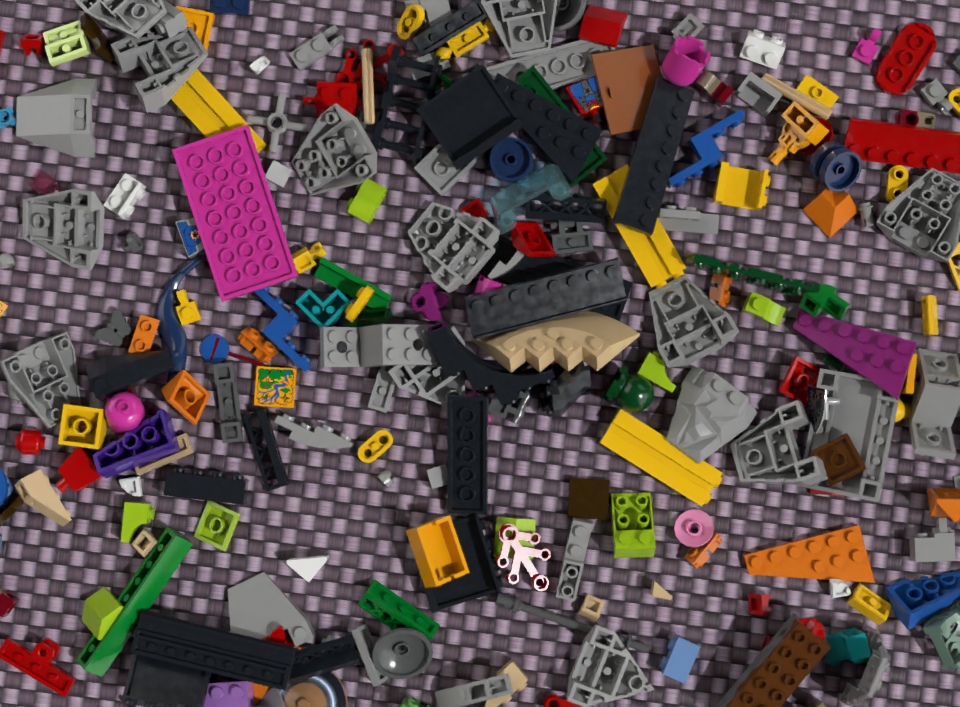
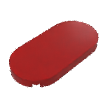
[875,23,936,95]

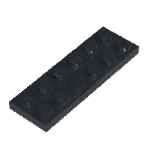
[447,394,488,515]

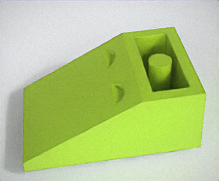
[611,492,656,558]

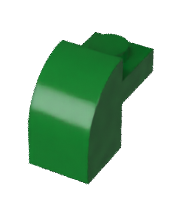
[799,284,850,321]

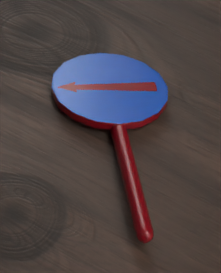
[200,334,264,366]

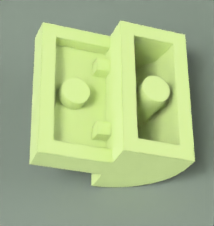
[43,20,91,67]

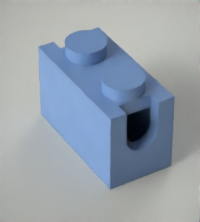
[659,634,701,684]

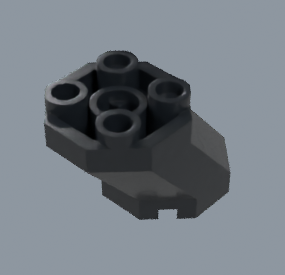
[540,360,591,419]

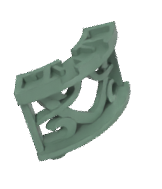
[923,601,960,669]

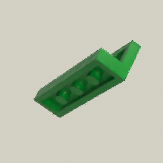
[314,257,393,309]
[357,580,440,640]

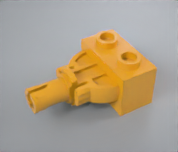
[768,100,829,166]

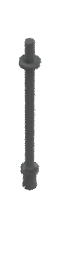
[495,593,649,653]

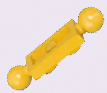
[435,17,496,62]

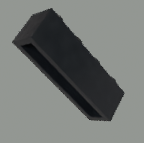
[164,468,249,505]

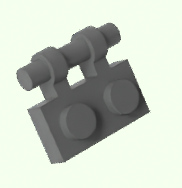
[550,220,593,255]
[488,388,534,425]

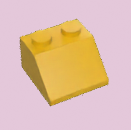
[58,404,107,449]

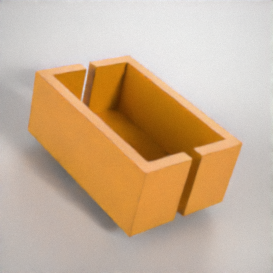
[406,515,470,588]

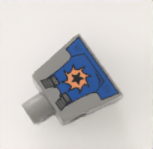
[175,218,205,259]

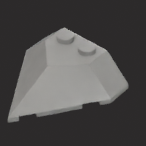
[388,326,465,407]
[566,624,654,707]

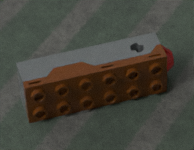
[718,613,831,707]

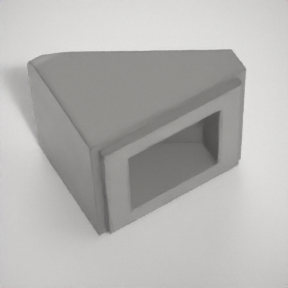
[265,160,292,188]
[427,464,447,489]

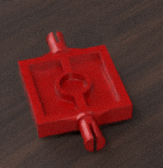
[303,81,364,120]

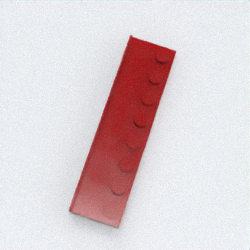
[843,117,960,174]

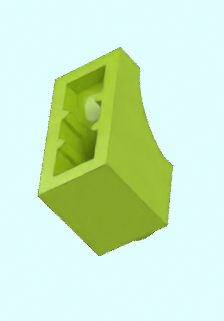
[741,291,786,327]
[636,351,676,393]
[121,501,155,543]

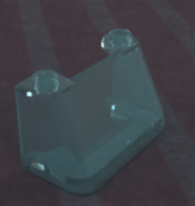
[490,164,575,234]

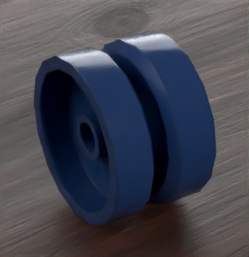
[489,137,533,183]
[809,141,862,192]

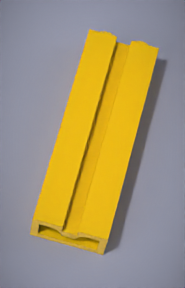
[171,69,267,154]
[593,165,686,289]
[598,409,723,507]

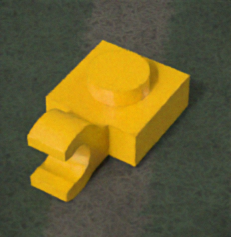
[292,242,326,274]
[176,289,202,326]

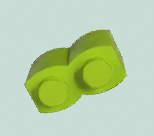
[346,179,387,225]

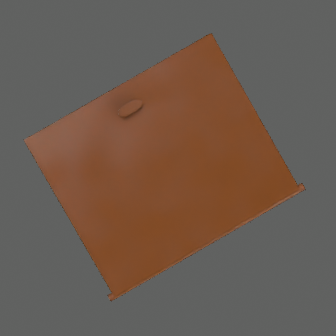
[591,43,662,135]

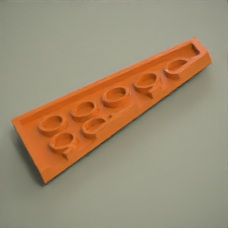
[743,524,875,583]

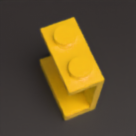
[712,162,771,211]

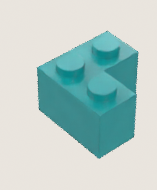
[295,289,352,327]
[822,627,871,666]

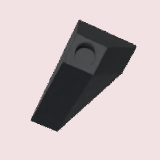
[86,350,176,401]

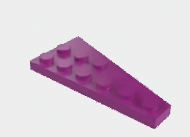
[793,309,917,401]

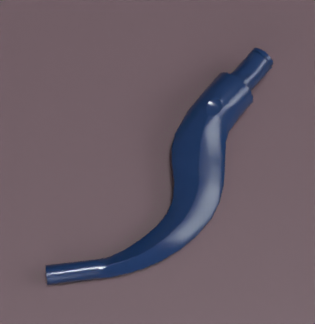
[156,255,203,383]

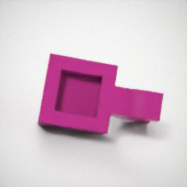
[851,28,882,66]

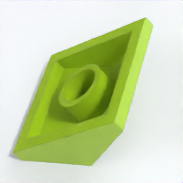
[194,501,240,551]
[494,517,536,559]
[81,587,123,641]

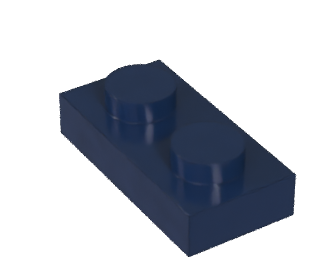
[209,0,251,16]

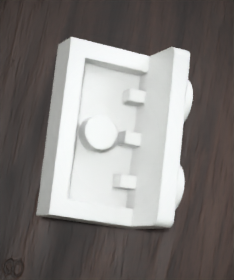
[739,29,786,70]

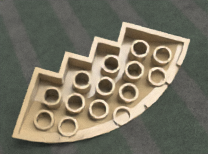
[470,310,640,373]

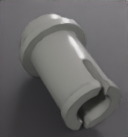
[857,202,875,228]

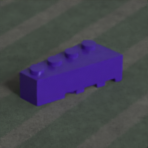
[93,409,180,478]

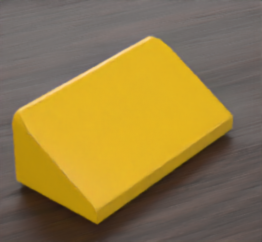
[921,295,938,336]
[847,583,892,625]

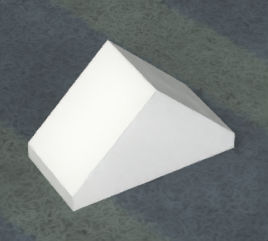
[287,555,329,582]

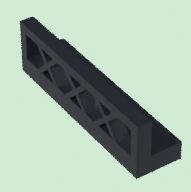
[411,0,488,56]
[525,194,607,223]
[243,409,289,492]
[289,634,359,684]

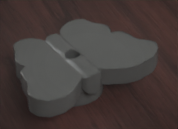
[94,309,132,346]

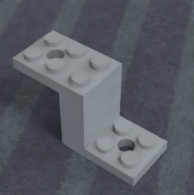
[320,324,436,367]
[907,348,960,460]

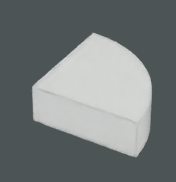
[249,56,271,75]
[119,476,143,496]
[829,579,851,598]

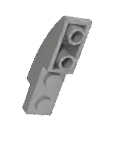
[274,413,354,449]
[555,518,593,601]
[435,673,514,707]

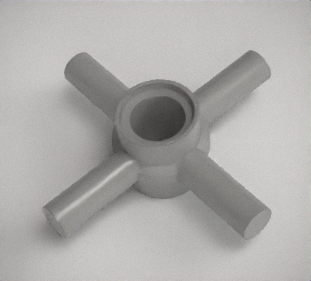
[247,94,307,154]

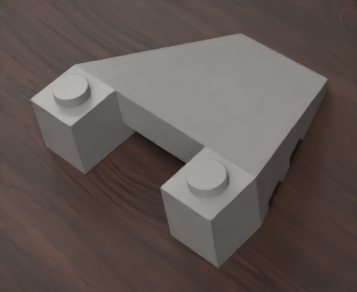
[74,0,167,39]
[110,27,208,113]
[730,400,828,486]
[228,572,316,646]

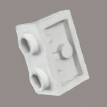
[103,173,146,219]

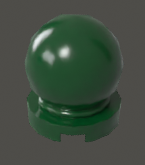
[603,364,654,413]

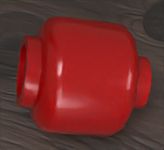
[15,428,45,455]

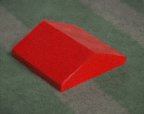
[578,5,628,48]
[510,222,556,257]
[778,355,820,407]

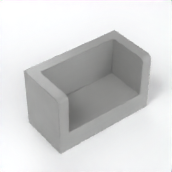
[734,72,783,117]

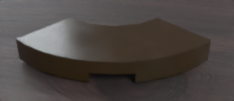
[80,13,115,63]
[0,494,24,527]

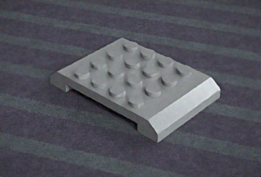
[797,368,900,502]

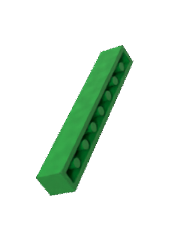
[76,526,193,677]

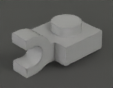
[919,78,954,115]

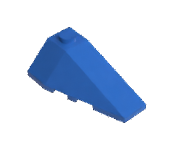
[885,571,960,630]

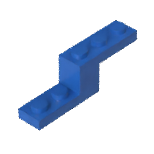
[667,109,745,189]
[254,287,312,373]

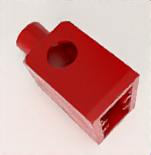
[55,447,104,493]

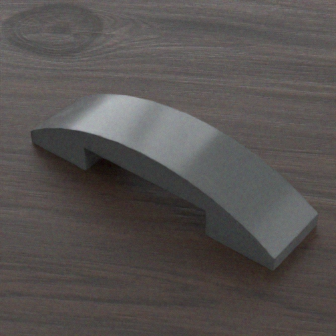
[213,362,243,443]

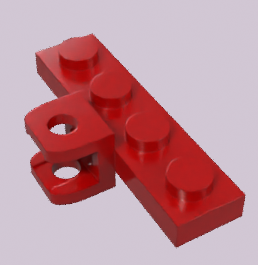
[0,637,77,697]

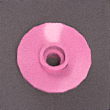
[674,509,714,547]

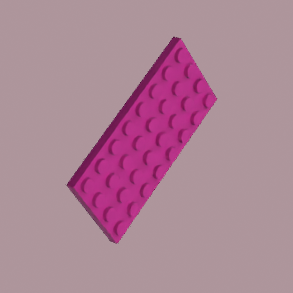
[172,125,299,302]

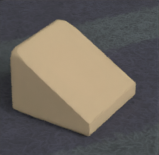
[131,529,158,557]
[650,579,672,600]
[578,593,605,623]

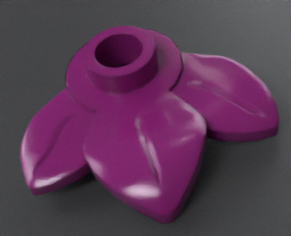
[410,282,450,321]

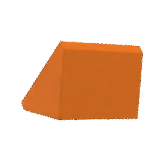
[161,370,210,425]

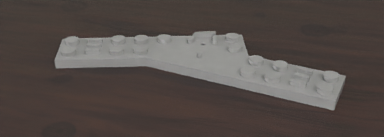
[414,40,616,197]

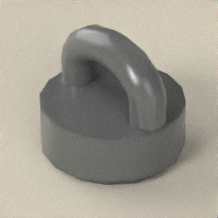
[122,232,143,253]

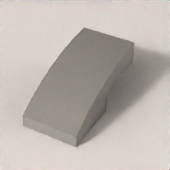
[487,250,525,280]

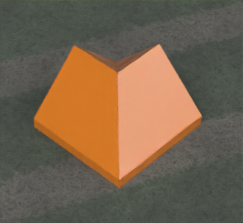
[802,187,858,238]
[927,488,960,523]

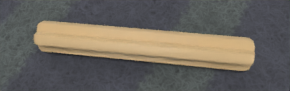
[362,48,375,124]
[761,73,832,120]

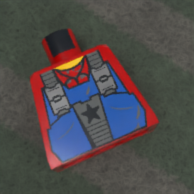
[565,75,604,125]

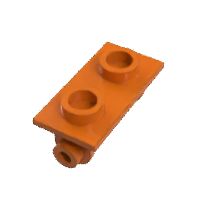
[709,273,733,308]
[128,314,160,353]
[237,326,279,364]
[684,531,722,569]

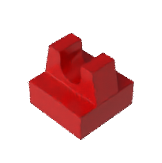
[20,34,45,56]
[748,593,772,615]

